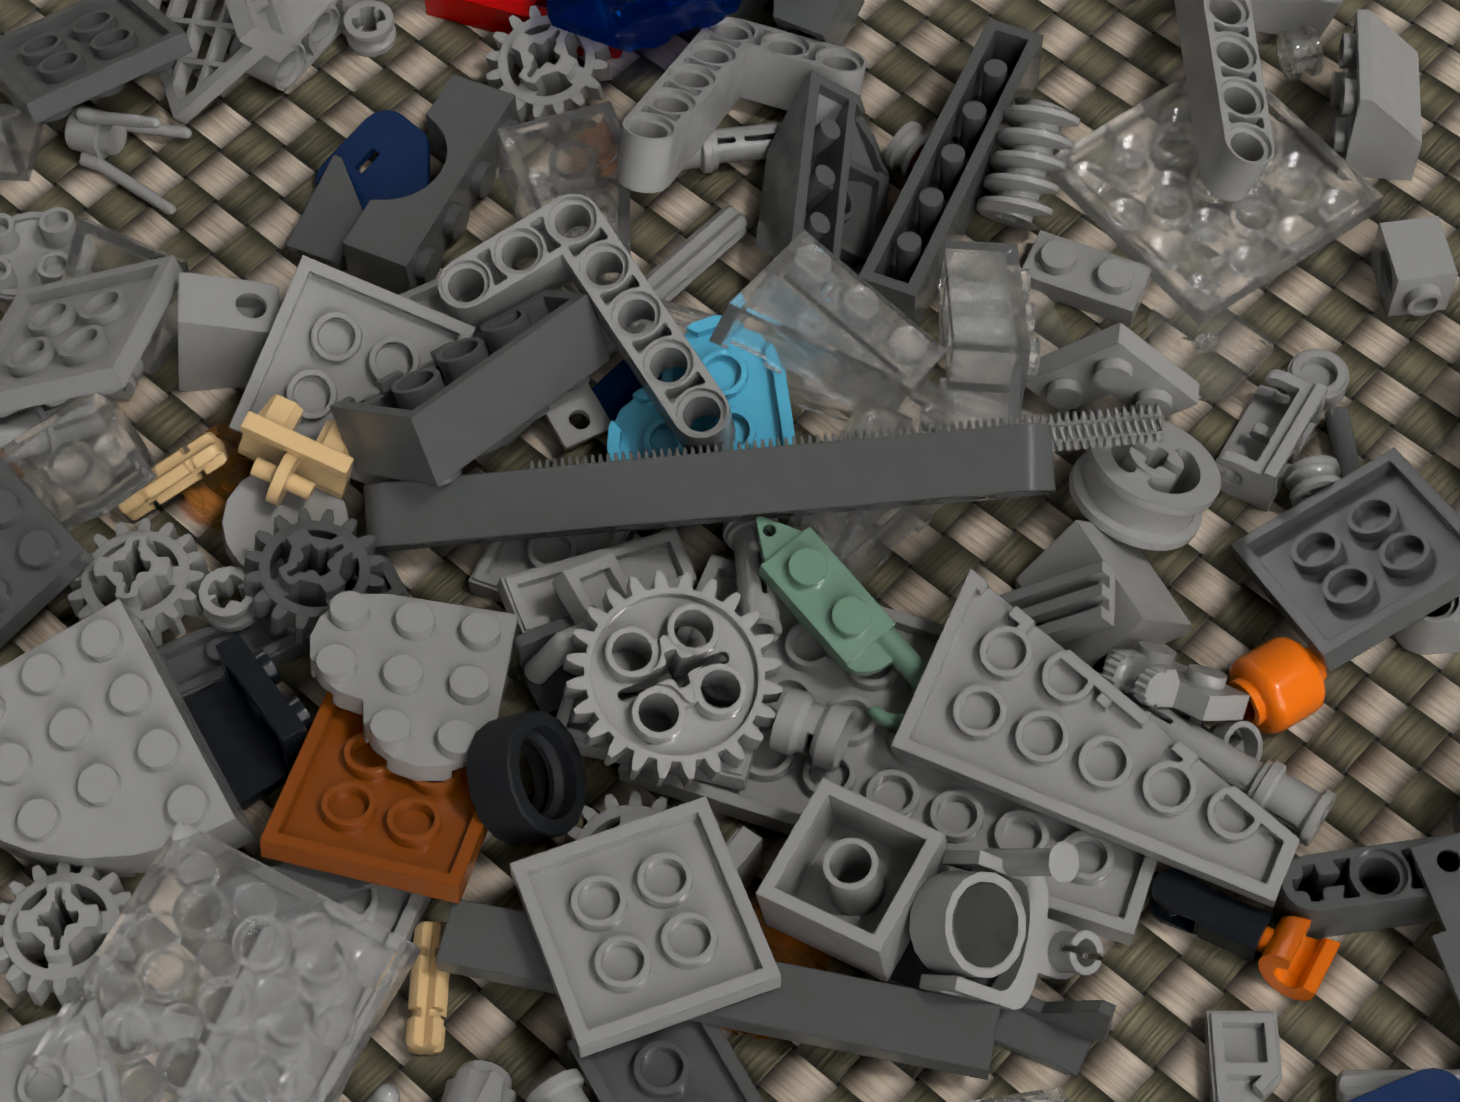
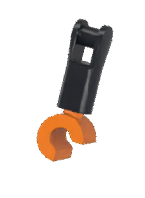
[1150,869,1341,1001]

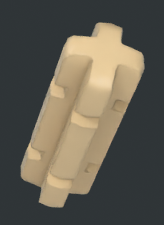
[114,432,229,520]
[405,921,450,1055]

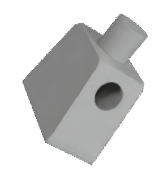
[178,272,279,391]

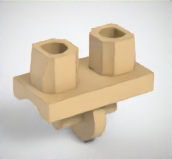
[238,394,354,507]

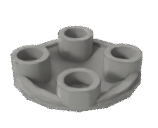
[0,207,89,301]

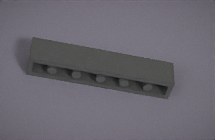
[856,19,1043,340]

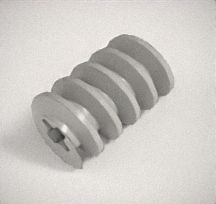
[976,97,1080,231]

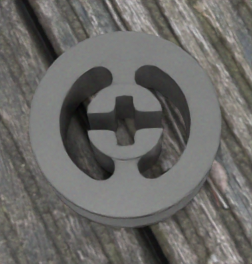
[1069,413,1221,551]

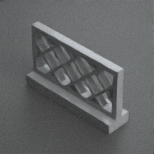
[147,0,295,124]

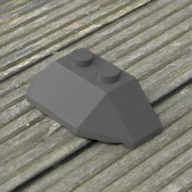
[755,71,890,289]

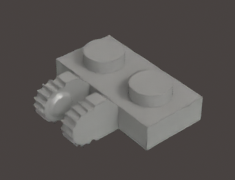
[1101,641,1250,721]

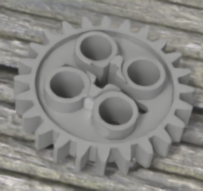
[563,570,783,788]

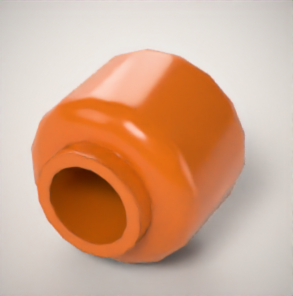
[1226,637,1327,734]

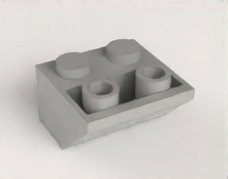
[1329,9,1422,180]

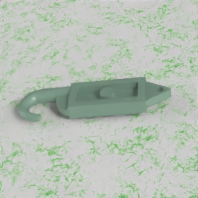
[754,516,927,730]

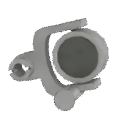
[909,841,1103,1010]

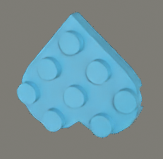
[607,315,796,461]

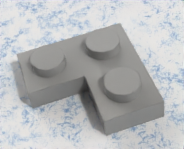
[1022,322,1200,418]

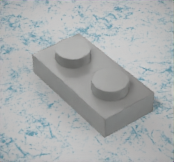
[1018,230,1153,326]

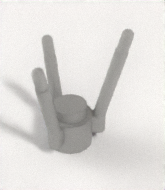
[65,105,192,215]

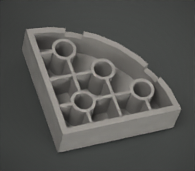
[0,599,258,878]

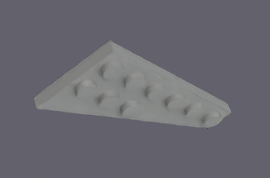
[891,568,1300,908]

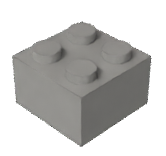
[755,778,951,983]

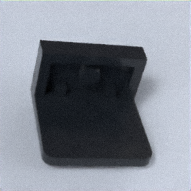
[185,633,313,810]

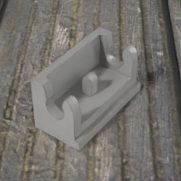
[1215,369,1329,512]

